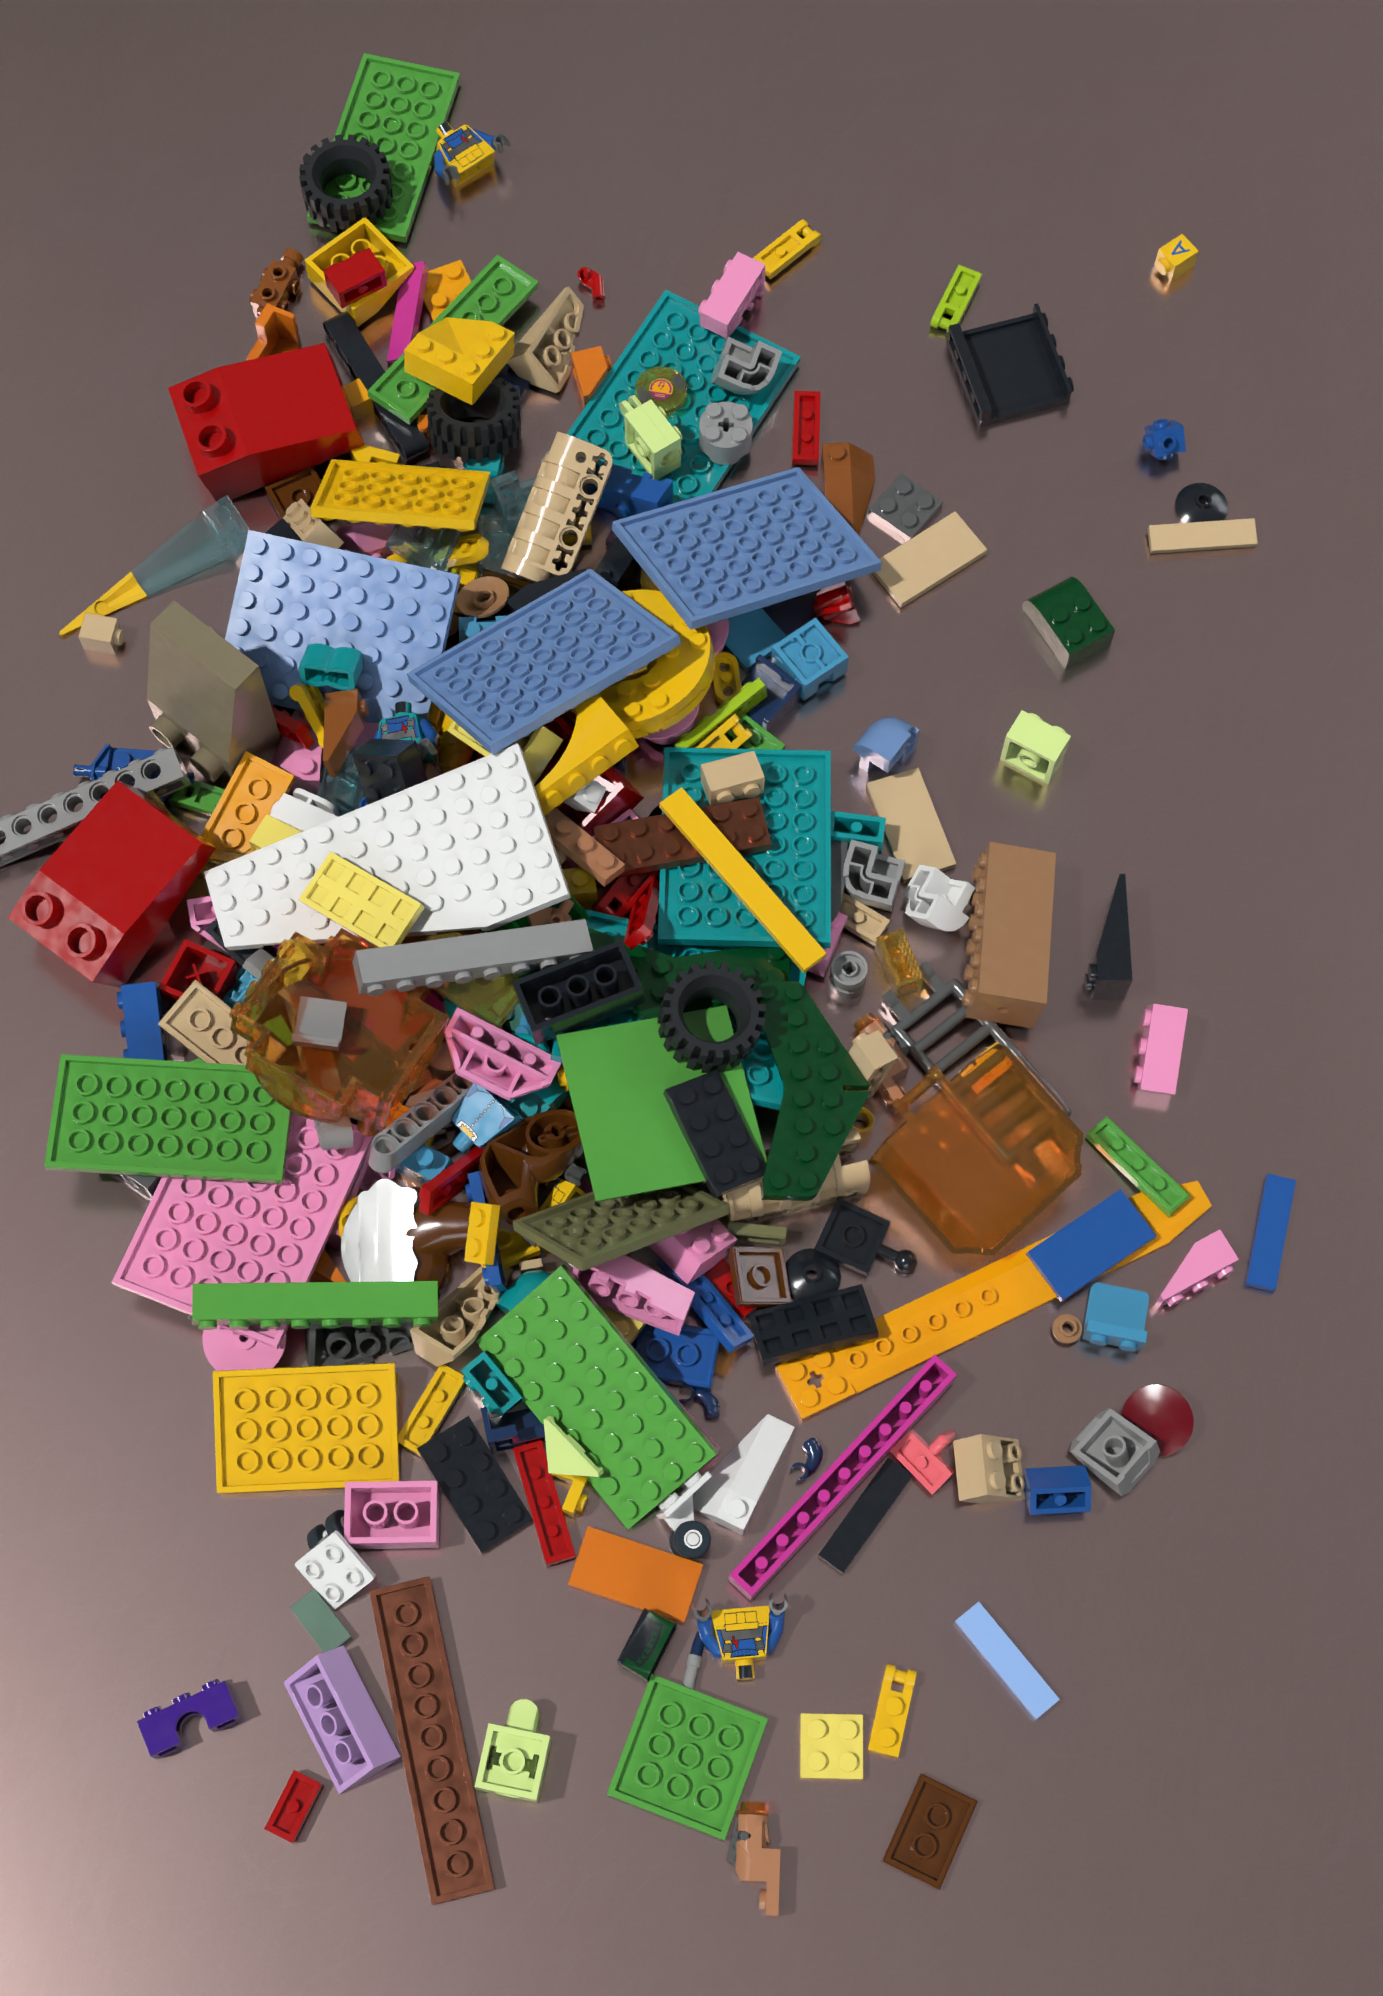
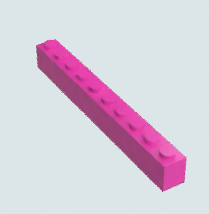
[729,1354,957,1601]

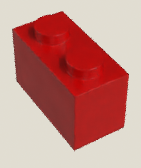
[324,248,387,308]

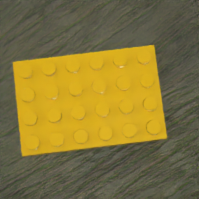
[310,459,490,532]
[213,1362,400,1493]

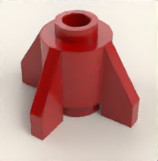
[812,582,860,624]

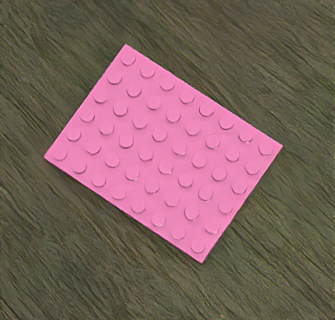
[112,1101,375,1349]

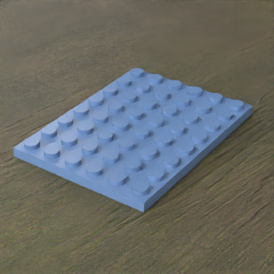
[612,467,882,630]
[225,530,461,723]
[407,569,681,755]

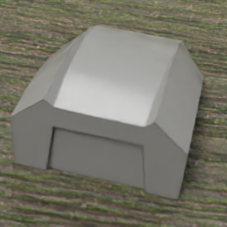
[1070,1408,1160,1496]

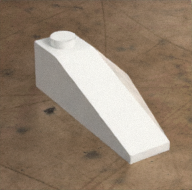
[693,1414,795,1536]

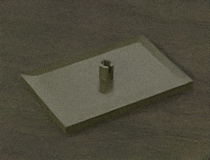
[513,1184,729,1271]

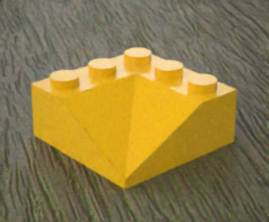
[304,217,414,327]
[404,317,515,405]

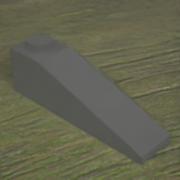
[305,1323,414,1366]

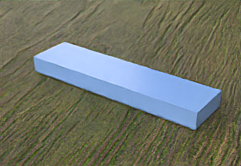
[955,1601,1060,1720]

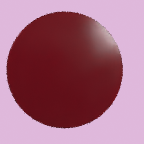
[1122,1384,1194,1456]

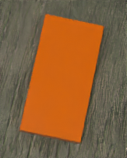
[568,1526,703,1625]

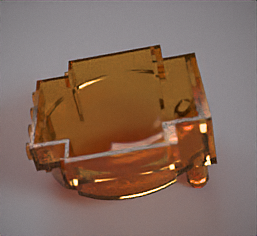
[229,928,449,1137]

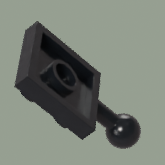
[813,1197,918,1276]

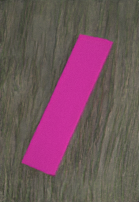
[387,261,429,364]

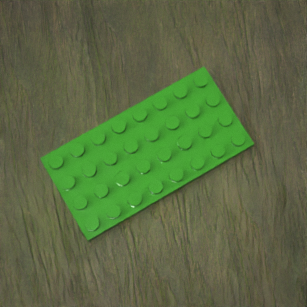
[307,53,461,243]
[44,1054,296,1184]
[476,1264,719,1530]

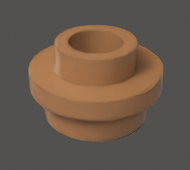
[1052,1314,1082,1344]

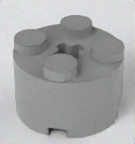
[699,402,753,465]

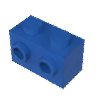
[1025,1465,1092,1515]

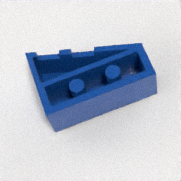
[587,462,673,519]
[117,981,168,1060]

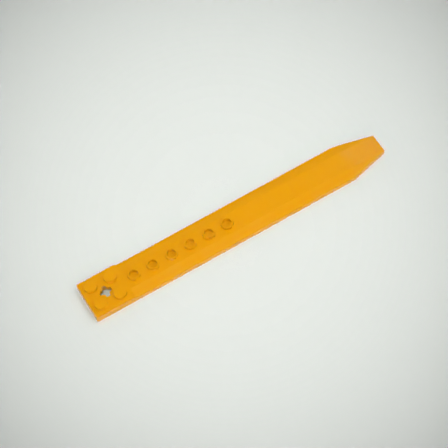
[775,1181,1212,1421]

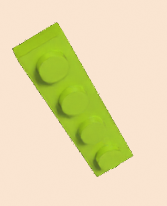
[674,678,768,748]

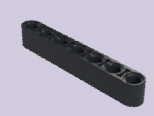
[322,311,430,461]

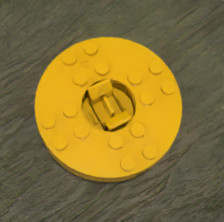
[564,590,716,739]

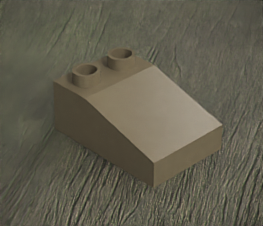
[147,600,281,782]

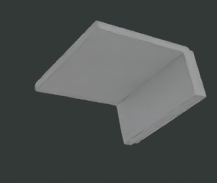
[292,996,347,1051]

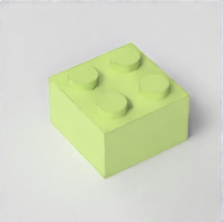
[1000,710,1071,785]

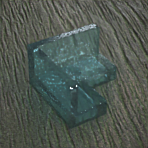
[490,470,536,532]
[478,516,521,577]
[385,524,462,571]

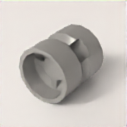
[829,951,868,999]

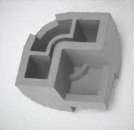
[711,337,782,396]
[843,840,905,912]

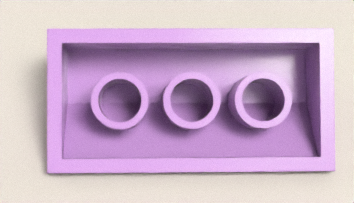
[283,1645,400,1794]

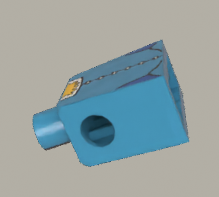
[452,1083,524,1153]
[395,1144,453,1185]

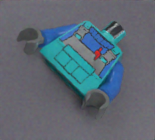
[352,701,440,767]

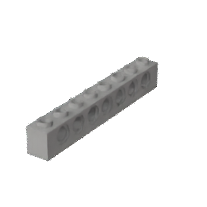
[0,747,192,867]

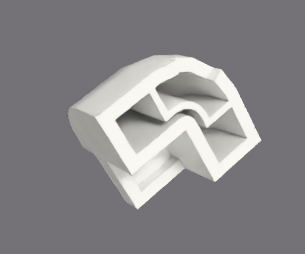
[902,865,975,932]

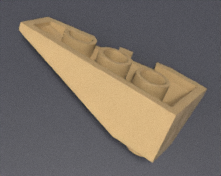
[507,286,584,393]
[410,1266,513,1367]

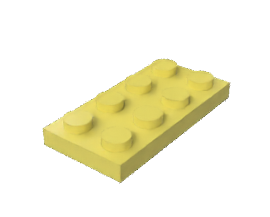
[298,851,425,947]

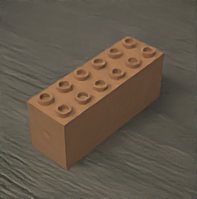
[962,842,1056,1028]

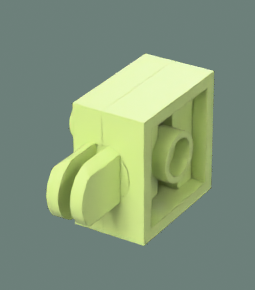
[619,395,682,480]
[474,1699,552,1803]

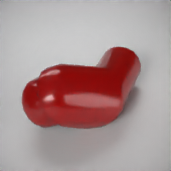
[577,267,605,302]

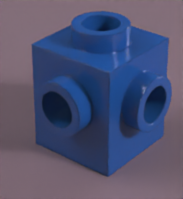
[1142,419,1186,460]

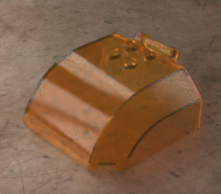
[868,1044,1083,1255]

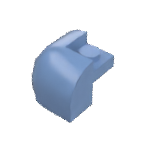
[852,716,919,773]

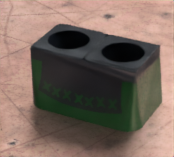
[617,1608,677,1683]

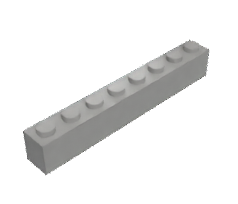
[352,919,593,996]

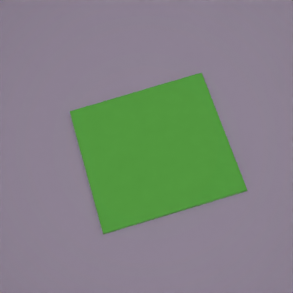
[556,1005,767,1202]

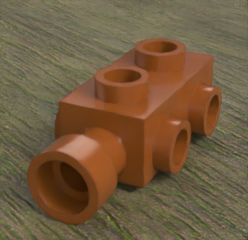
[250,248,304,318]

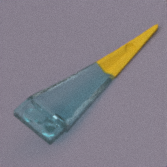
[59,495,250,635]

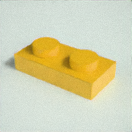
[464,1202,500,1265]

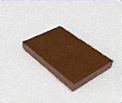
[881,1773,978,1890]

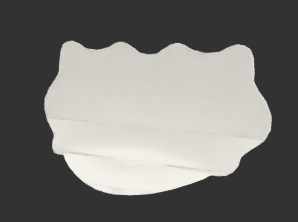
[341,1179,418,1282]

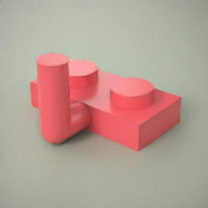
[890,1428,956,1495]

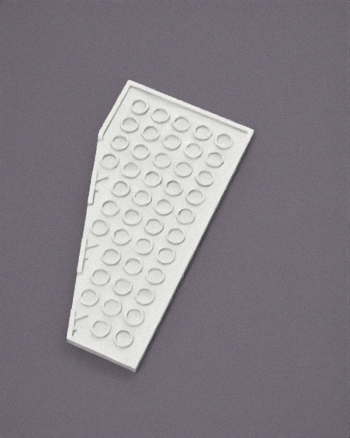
[204,743,571,950]

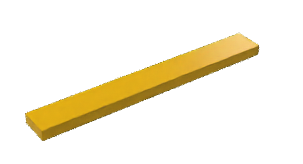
[659,787,827,973]

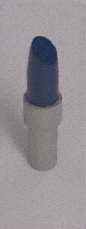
[682,1631,704,1690]

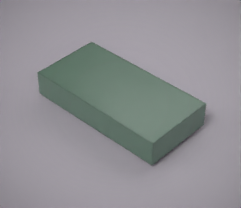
[290,1588,352,1652]

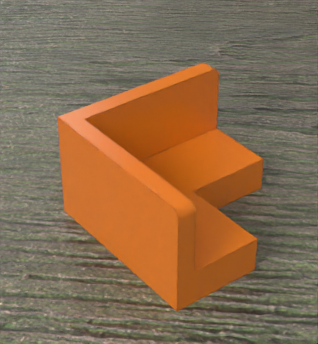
[246,303,302,360]

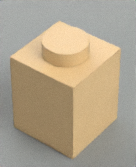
[78,613,124,655]

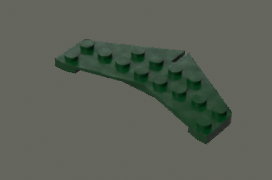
[588,928,790,1020]
[752,980,870,1201]

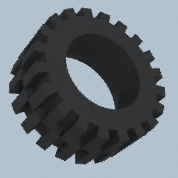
[299,134,393,232]
[427,377,521,463]
[657,961,766,1073]

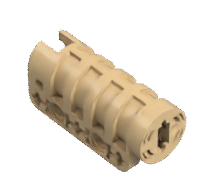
[501,432,612,583]

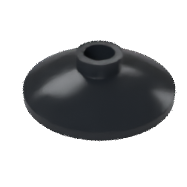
[1175,483,1228,523]
[785,1248,841,1301]

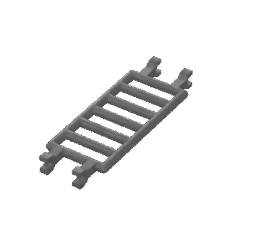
[882,961,1082,1182]

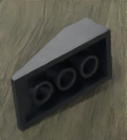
[1084,874,1133,1000]

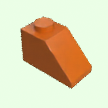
[571,346,612,408]

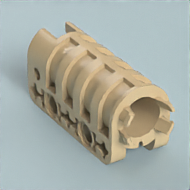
[704,1128,870,1224]

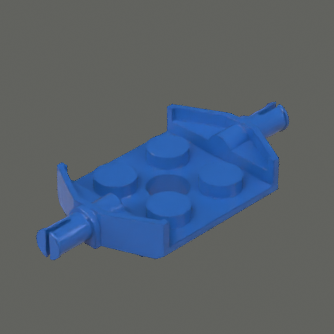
[73,744,195,805]

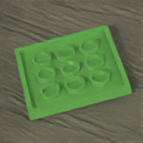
[607,1674,768,1841]

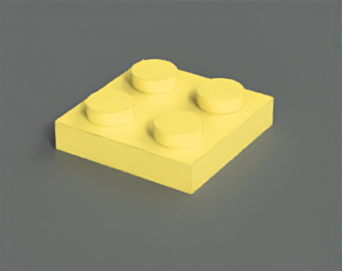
[800,1713,863,1780]

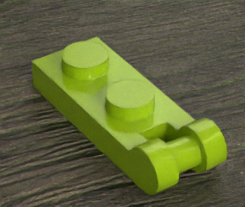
[930,265,982,333]

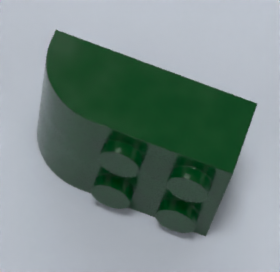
[1022,577,1115,669]

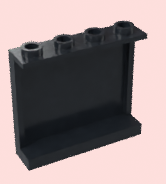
[947,303,1074,426]

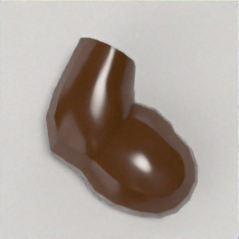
[479,1109,583,1233]
[405,1201,471,1301]

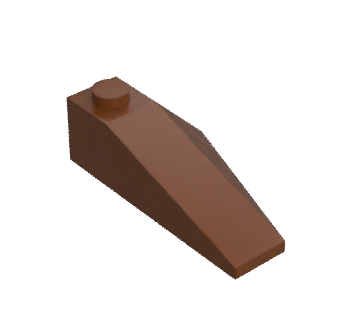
[821,442,876,535]

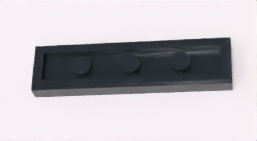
[818,1457,913,1575]

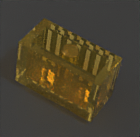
[875,928,924,998]

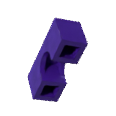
[137,1679,243,1759]

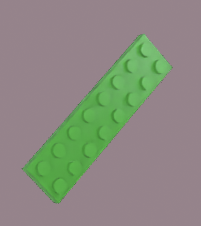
[368,254,539,425]

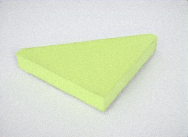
[543,1416,603,1477]

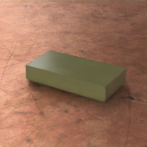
[728,1221,787,1246]

